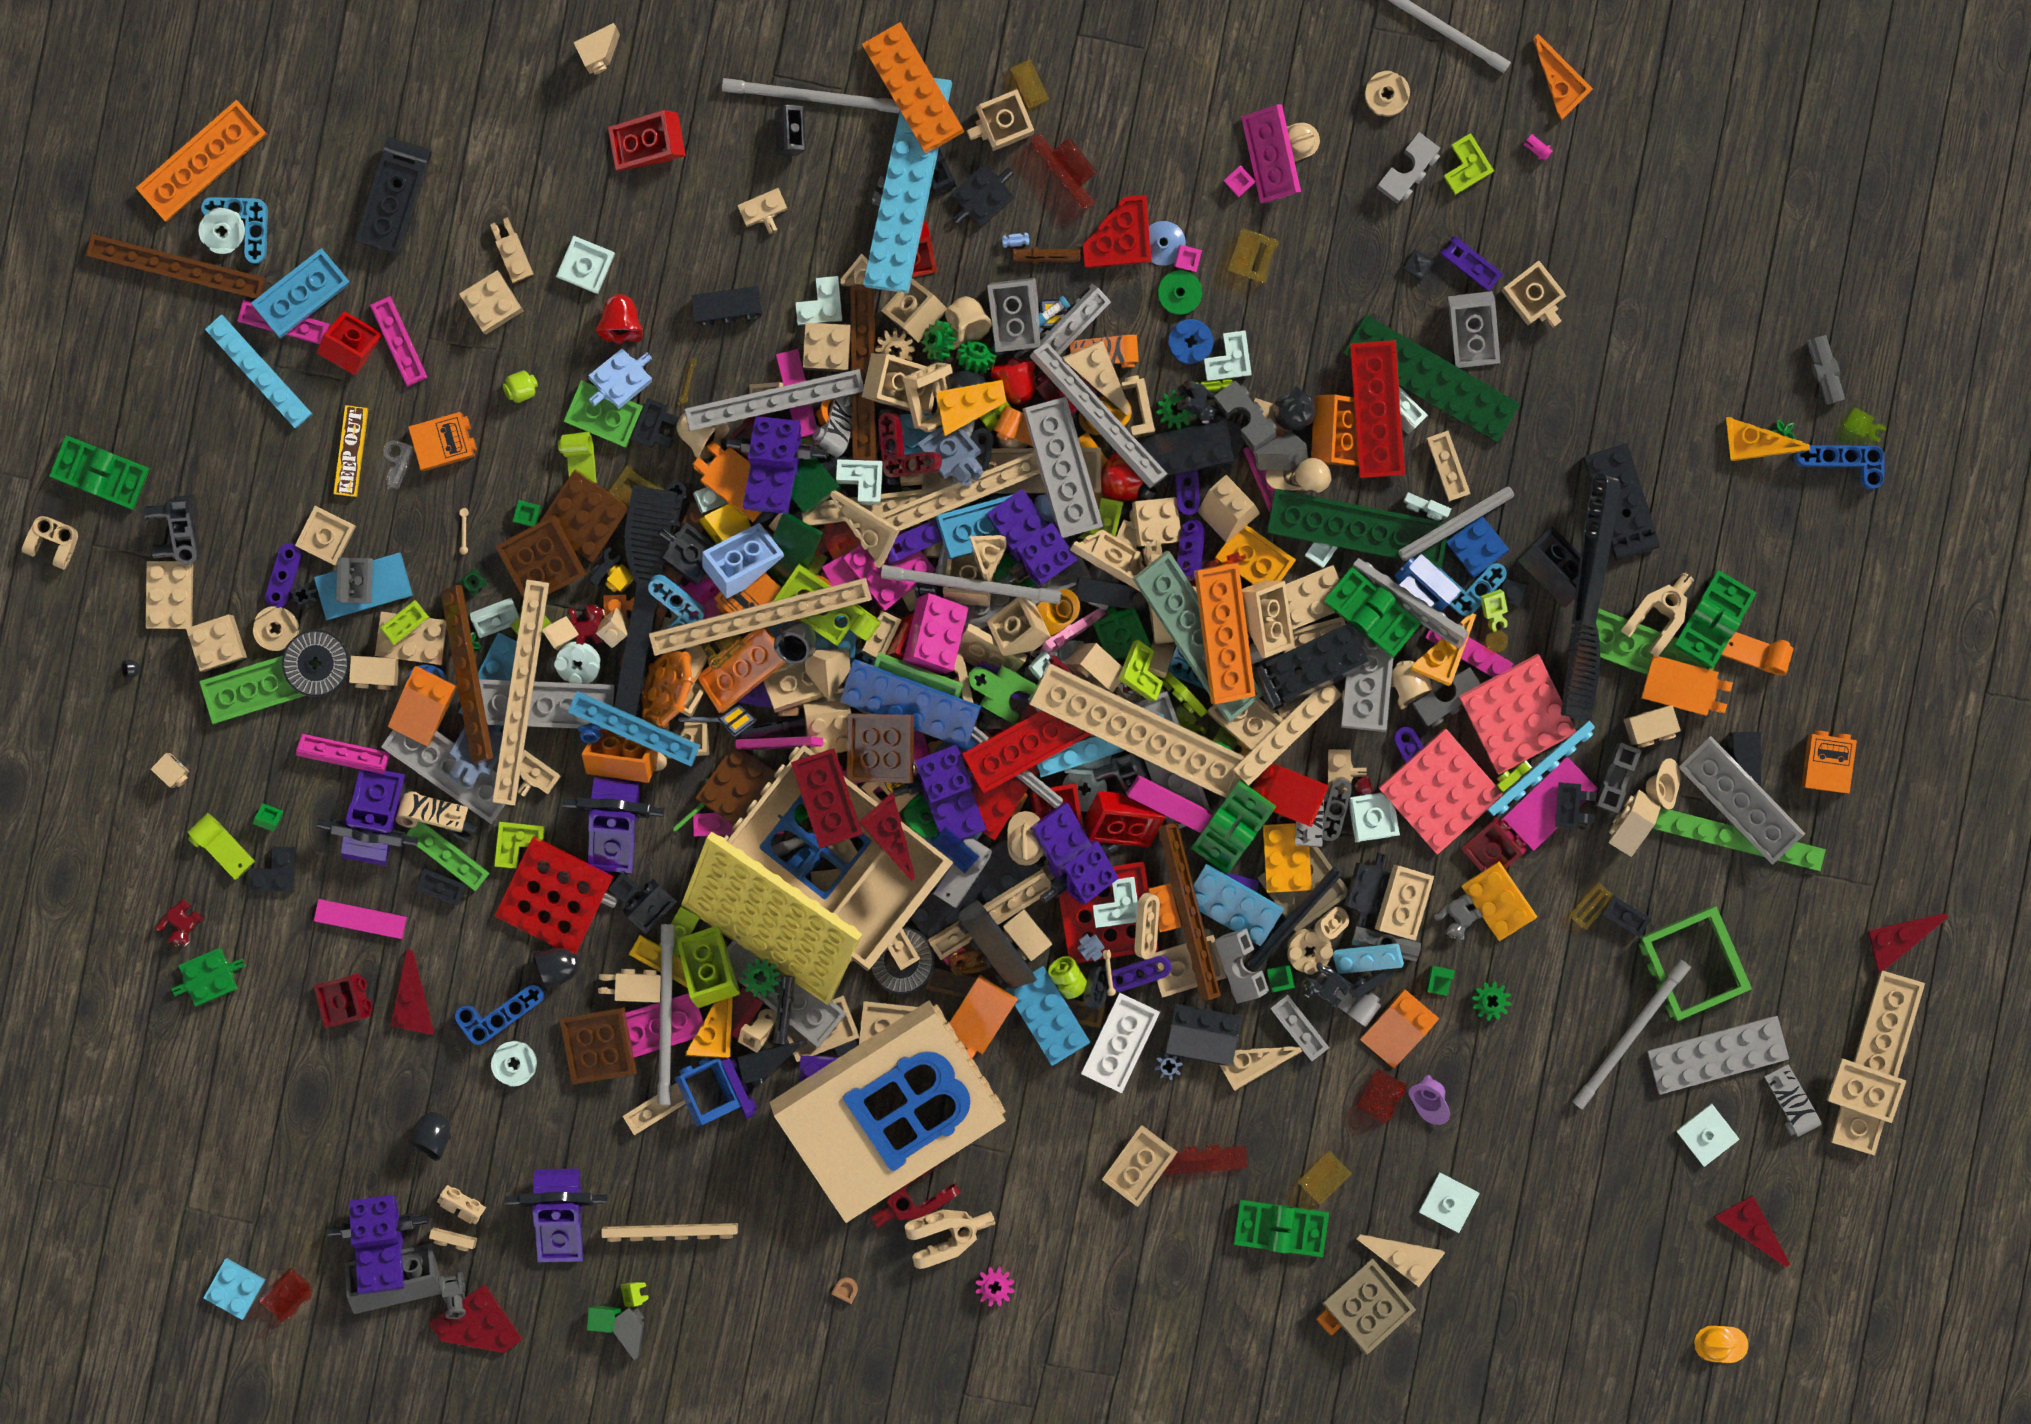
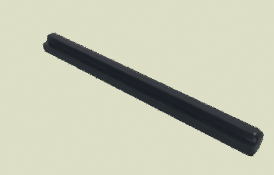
[1247,867,1342,971]

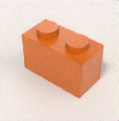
[1148,883,1182,932]

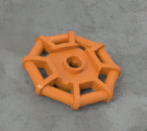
[641,650,695,728]

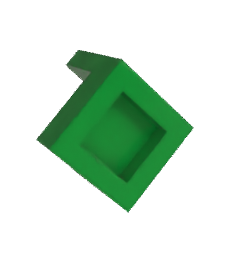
[1266,965,1295,992]
[1426,965,1455,996]
[587,1306,621,1333]

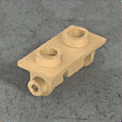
[437,1185,486,1225]

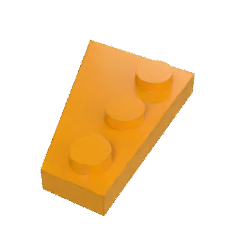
[936,380,1007,437]

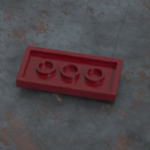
[791,748,863,849]

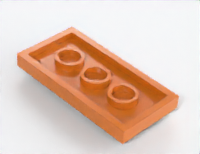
[697,627,786,713]

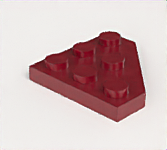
[429,1284,523,1353]

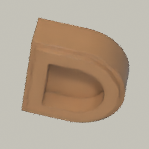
[778,707,801,716]
[832,1277,858,1304]

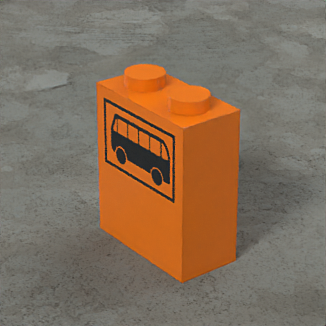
[409,412,477,471]
[714,573,782,614]
[1801,730,1857,794]

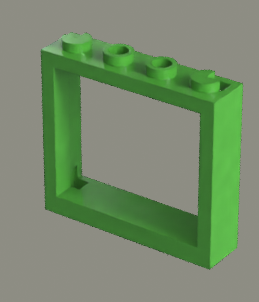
[1639,906,1752,1021]

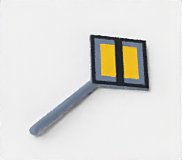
[678,702,757,737]

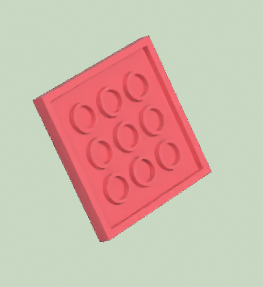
[1459,654,1577,775]
[1378,728,1503,855]

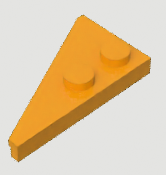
[1726,417,1810,461]
[1410,613,1476,686]
[686,997,733,1058]

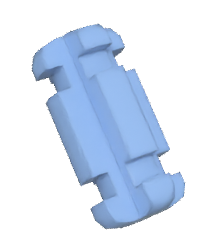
[1002,233,1029,248]

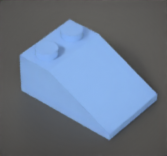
[702,523,784,599]

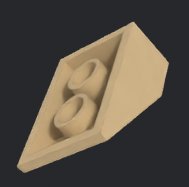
[1242,580,1295,658]

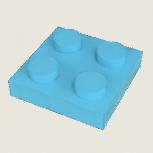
[204,1258,266,1320]

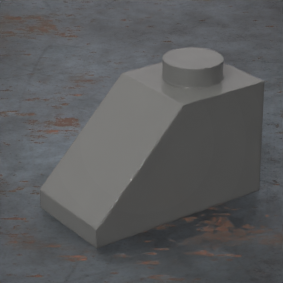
[1254,430,1308,470]
[614,1307,644,1360]

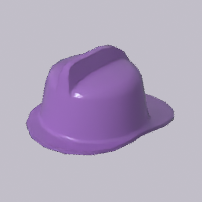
[1408,1075,1450,1125]

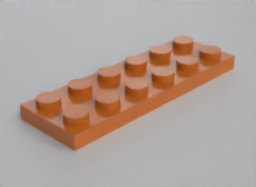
[862,22,964,154]
[136,100,267,222]
[1194,563,1255,704]

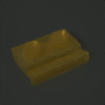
[1297,1150,1352,1205]

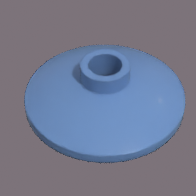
[1149,221,1186,266]

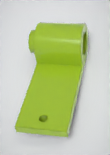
[558,432,597,483]
[188,813,255,880]

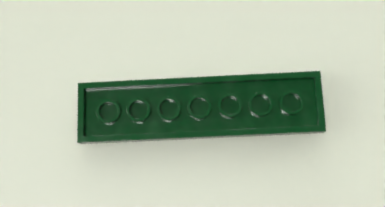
[1343,314,1520,443]
[1266,489,1447,568]

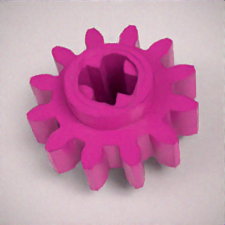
[976,1266,1014,1306]

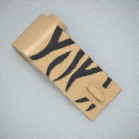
[395,791,468,832]

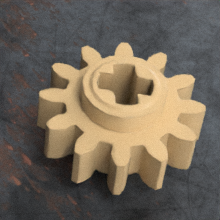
[875,328,915,361]

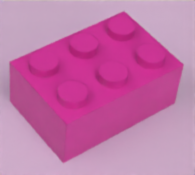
[902,593,969,675]

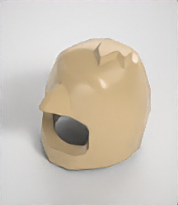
[1391,660,1432,710]

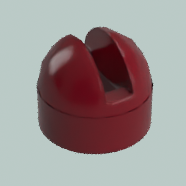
[1355,776,1373,795]

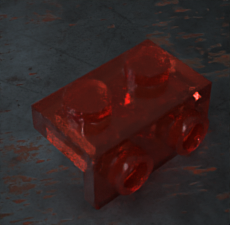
[1356,1068,1407,1123]
[259,1267,313,1323]

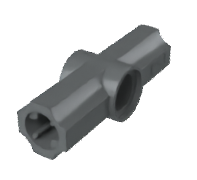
[1807,335,1845,405]
[1351,926,1421,962]

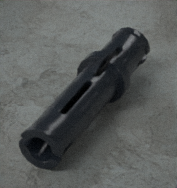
[741,715,806,739]
[773,975,795,1044]

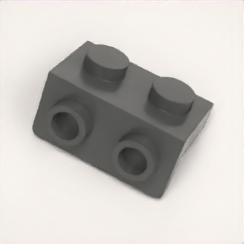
[336,557,373,603]

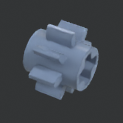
[1077,934,1105,961]
[1155,1052,1183,1080]

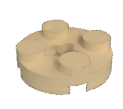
[1365,71,1410,117]
[253,606,299,651]
[1287,928,1333,975]

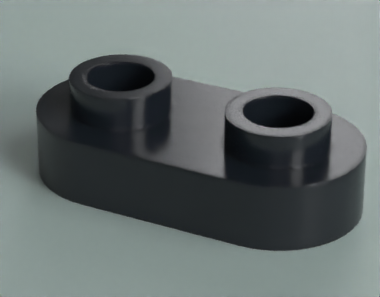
[971,428,994,472]
[1083,966,1108,1009]

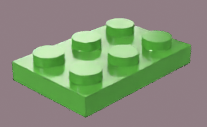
[564,380,643,448]

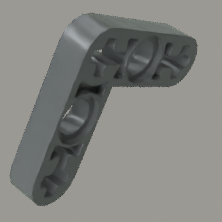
[1277,777,1351,841]

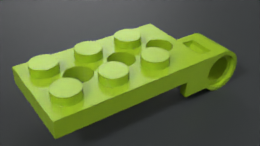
[773,564,881,646]

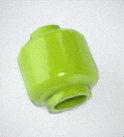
[503,370,538,403]

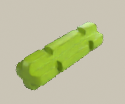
[1196,378,1232,393]

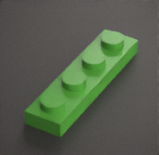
[406,821,490,891]

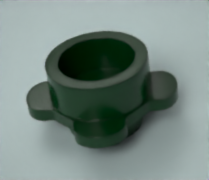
[460,569,487,596]

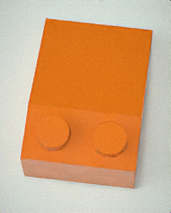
[388,666,458,747]
[1360,988,1439,1068]

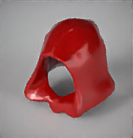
[596,294,643,345]
[990,358,1036,404]
[1101,453,1143,501]

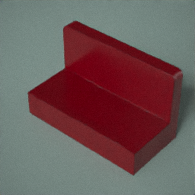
[731,988,764,1040]

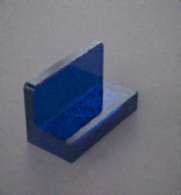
[930,826,980,873]

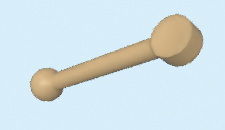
[459,508,469,555]
[1103,950,1116,996]

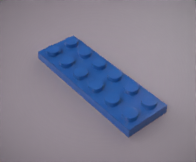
[840,659,981,749]

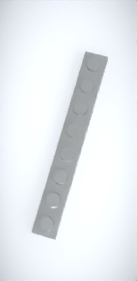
[1030,343,1167,488]
[684,369,864,432]

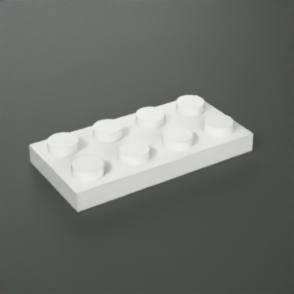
[1081,992,1160,1093]

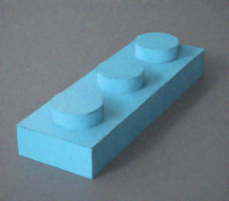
[1333,943,1404,974]

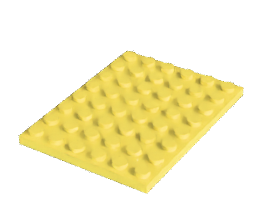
[681,832,862,1005]

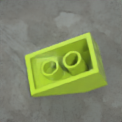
[676,925,740,1008]

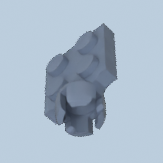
[917,426,983,486]
[449,725,503,788]

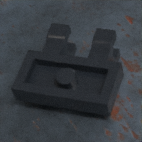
[631,398,680,448]
[1555,782,1597,829]

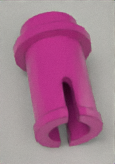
[1523,134,1553,161]

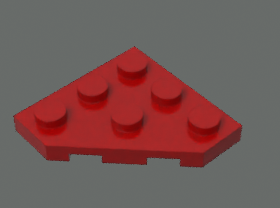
[1083,195,1152,269]

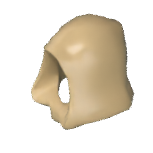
[945,296,992,349]
[676,413,729,459]

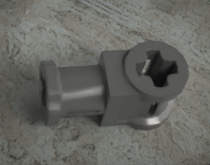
[439,1272,466,1319]

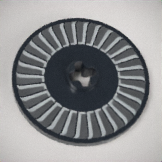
[282,630,350,697]
[870,927,935,994]

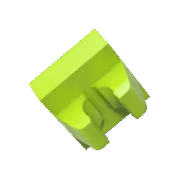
[620,1282,649,1307]

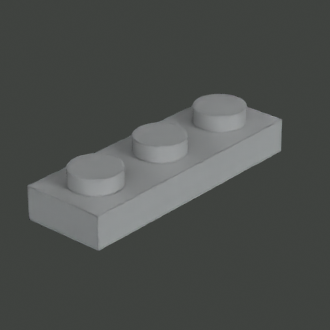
[1270,994,1329,1061]

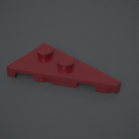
[859,793,915,881]
[1868,913,1947,973]
[391,949,435,1035]
[1714,1195,1791,1267]

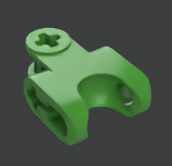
[968,666,1037,724]

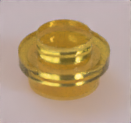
[1486,630,1508,652]

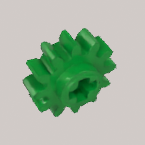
[922,320,957,361]
[956,340,997,373]
[1156,390,1195,429]
[741,958,781,997]
[1471,981,1511,1021]

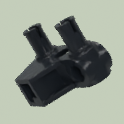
[144,495,200,565]
[1093,751,1151,801]

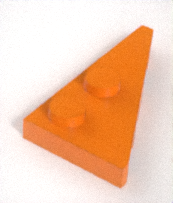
[1533,34,1593,120]

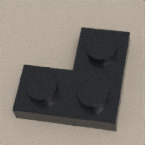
[249,846,296,892]

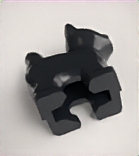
[1177,380,1220,424]
[1303,962,1351,1008]

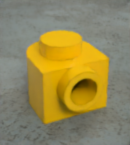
[605,564,634,593]

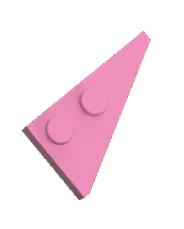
[1040,608,1106,656]

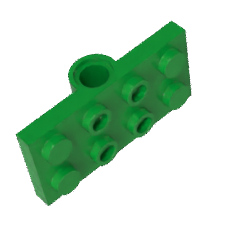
[49,435,150,510]
[1323,567,1422,658]
[1674,570,1757,669]
[1191,780,1276,874]
[1234,1199,1329,1257]

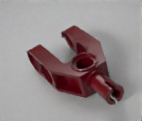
[871,1163,961,1228]

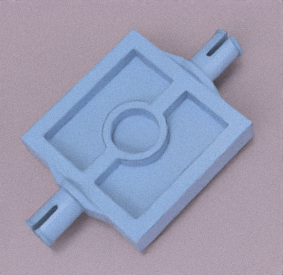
[588,349,652,409]

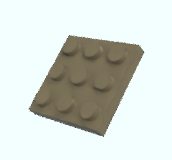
[1257,839,1348,932]
[1322,1259,1416,1355]

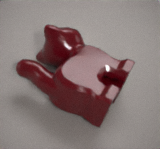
[567,605,605,645]
[155,899,204,947]

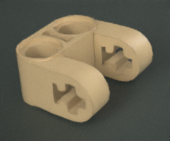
[22,516,78,570]

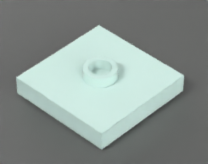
[556,236,615,294]
[1349,793,1400,842]
[1676,1104,1739,1167]
[1419,1172,1480,1233]

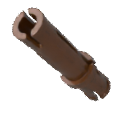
[1013,247,1080,264]

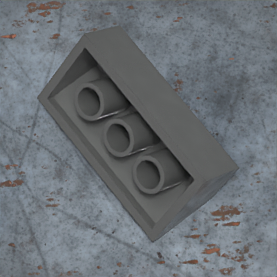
[345,1243,441,1314]

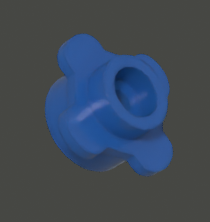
[578,723,602,743]

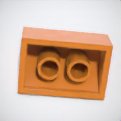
[1311,395,1359,466]
[582,729,658,783]

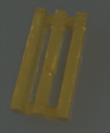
[1568,882,1613,930]

